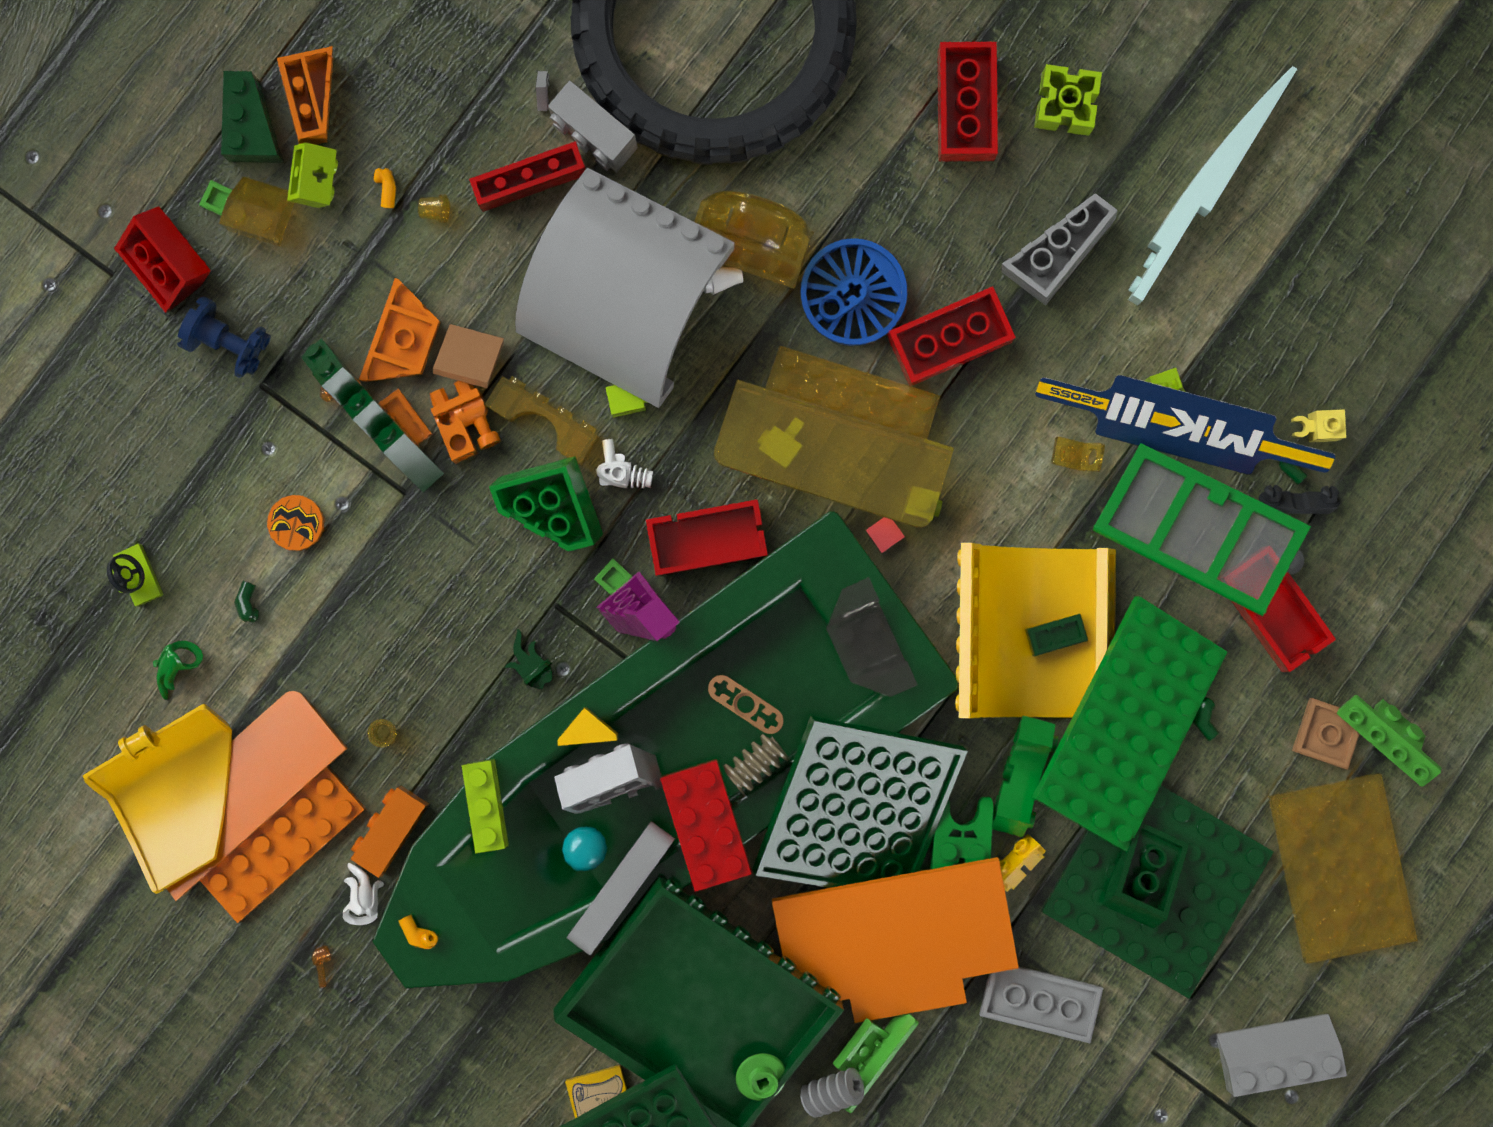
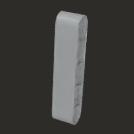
[567,821,675,955]

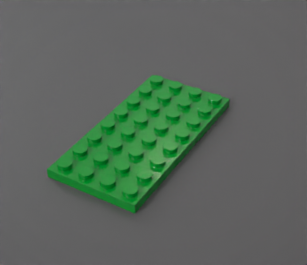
[1032,596,1227,852]

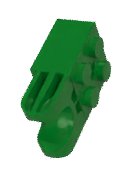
[930,796,993,869]

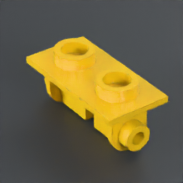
[999,834,1046,892]

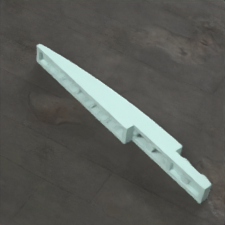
[1128,66,1297,306]

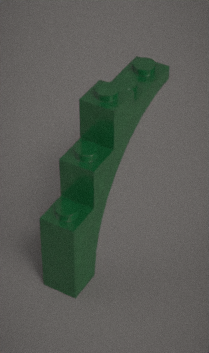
[301,338,444,492]

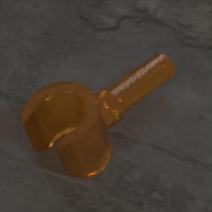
[312,946,331,988]

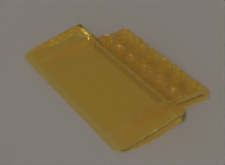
[714,346,954,528]

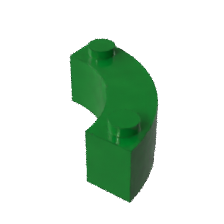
[992,715,1058,837]

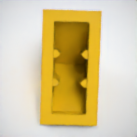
[558,707,618,746]

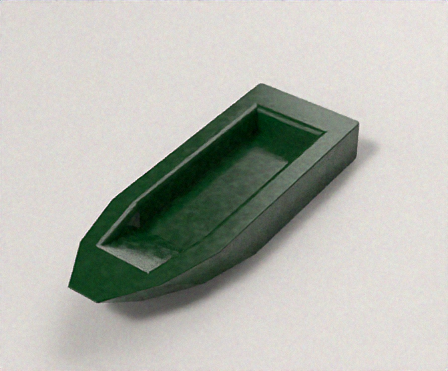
[372,511,959,989]

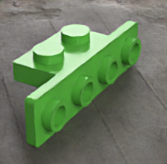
[1337,695,1442,787]
[833,1013,919,1113]

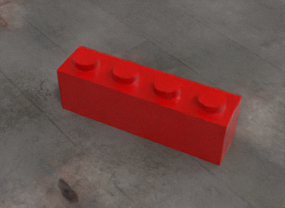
[469,141,586,212]

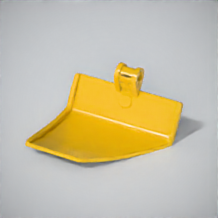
[83,704,232,894]

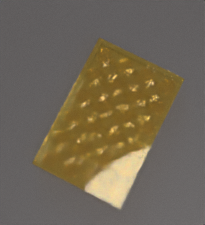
[1268,773,1418,964]

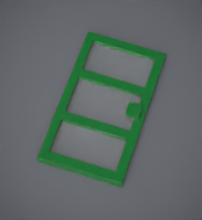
[1093,443,1311,616]

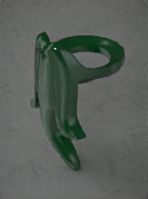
[505,629,552,689]

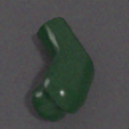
[1193,697,1219,741]

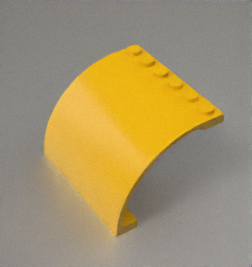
[955,543,1116,718]

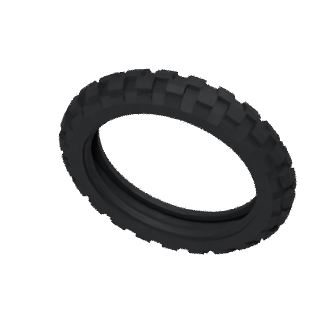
[570,0,857,165]

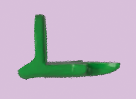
[153,641,203,700]

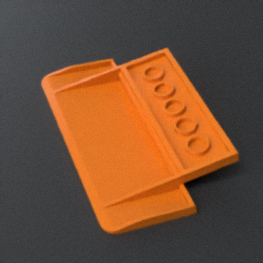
[166,691,366,923]

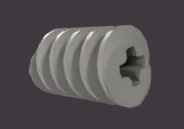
[800,1068,864,1118]

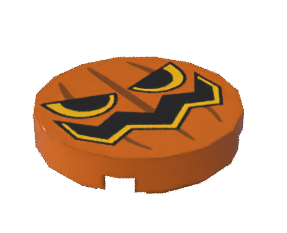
[267,495,325,551]

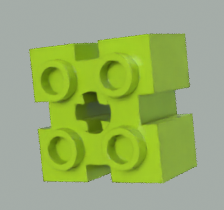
[1034,64,1102,136]

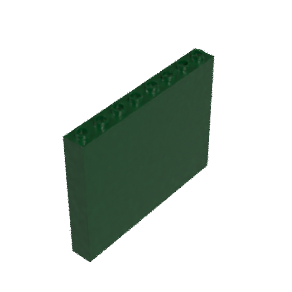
[553,876,844,1127]

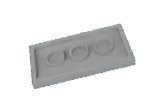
[979,966,1104,1043]

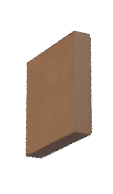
[433,324,504,388]
[1292,698,1360,770]

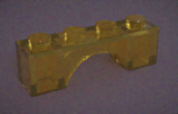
[484,376,600,467]

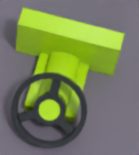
[107,544,164,606]

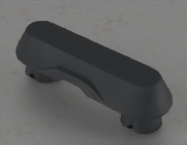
[1259,485,1341,514]

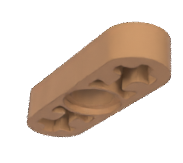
[708,675,783,734]

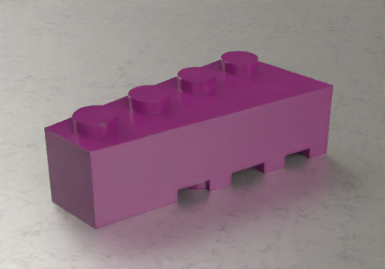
[596,572,680,641]

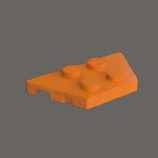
[359,278,441,382]

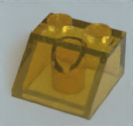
[219,176,294,247]

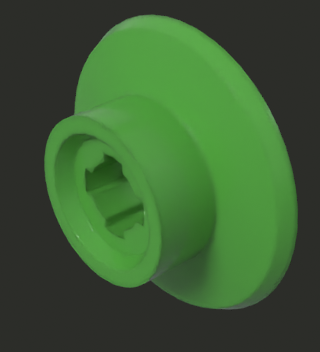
[736,1053,785,1101]

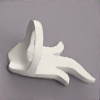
[343,863,384,925]

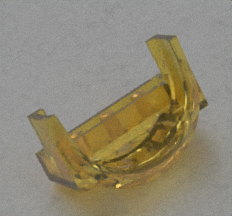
[695,191,814,289]

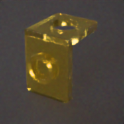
[1051,437,1105,472]

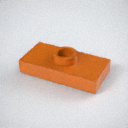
[379,389,432,445]

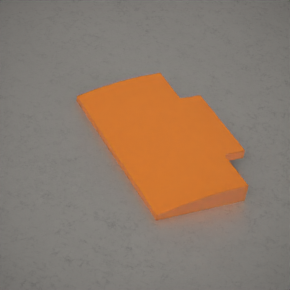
[772,857,1019,1023]

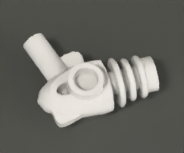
[596,439,653,489]

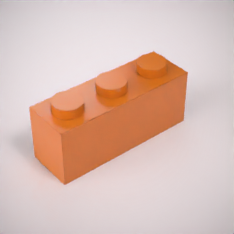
[350,786,429,878]

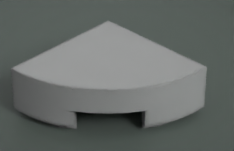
[536,71,549,111]

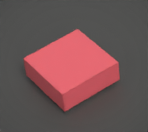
[865,514,905,553]

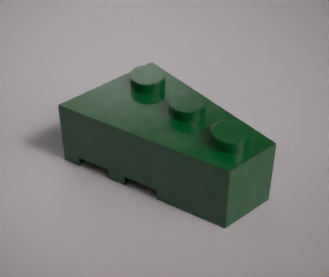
[221,71,284,163]

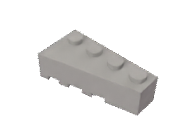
[1002,194,1117,306]

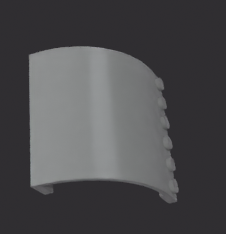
[515,168,735,408]

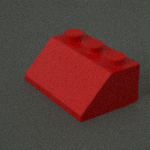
[114,206,211,313]

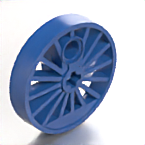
[801,239,907,346]

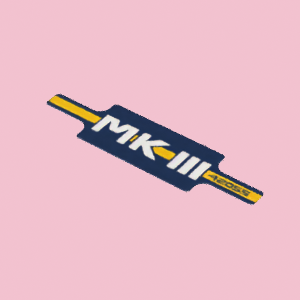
[1035,375,1335,474]

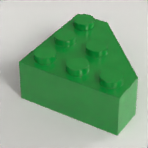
[489,456,603,552]

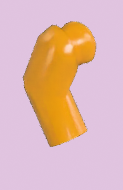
[374,168,396,208]
[398,914,438,949]

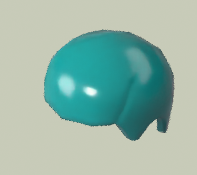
[562,827,607,871]

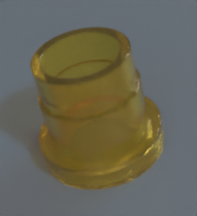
[418,194,450,223]
[367,719,397,748]

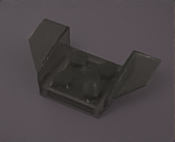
[826,577,917,697]

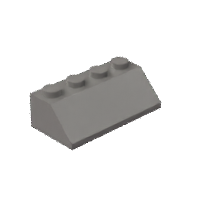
[1216,1014,1347,1097]

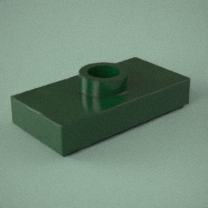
[1025,614,1088,656]

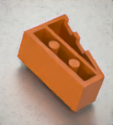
[277,46,333,145]

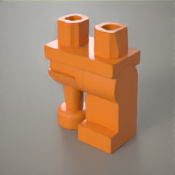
[430,381,501,464]

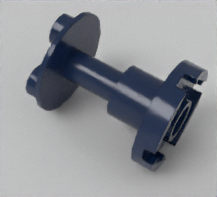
[177,297,271,378]

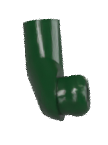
[1279,442,1307,485]
[234,580,259,623]

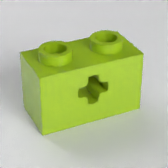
[287,142,338,208]

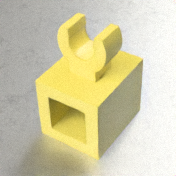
[1291,410,1346,442]

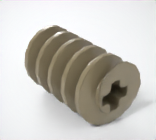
[724,734,790,796]

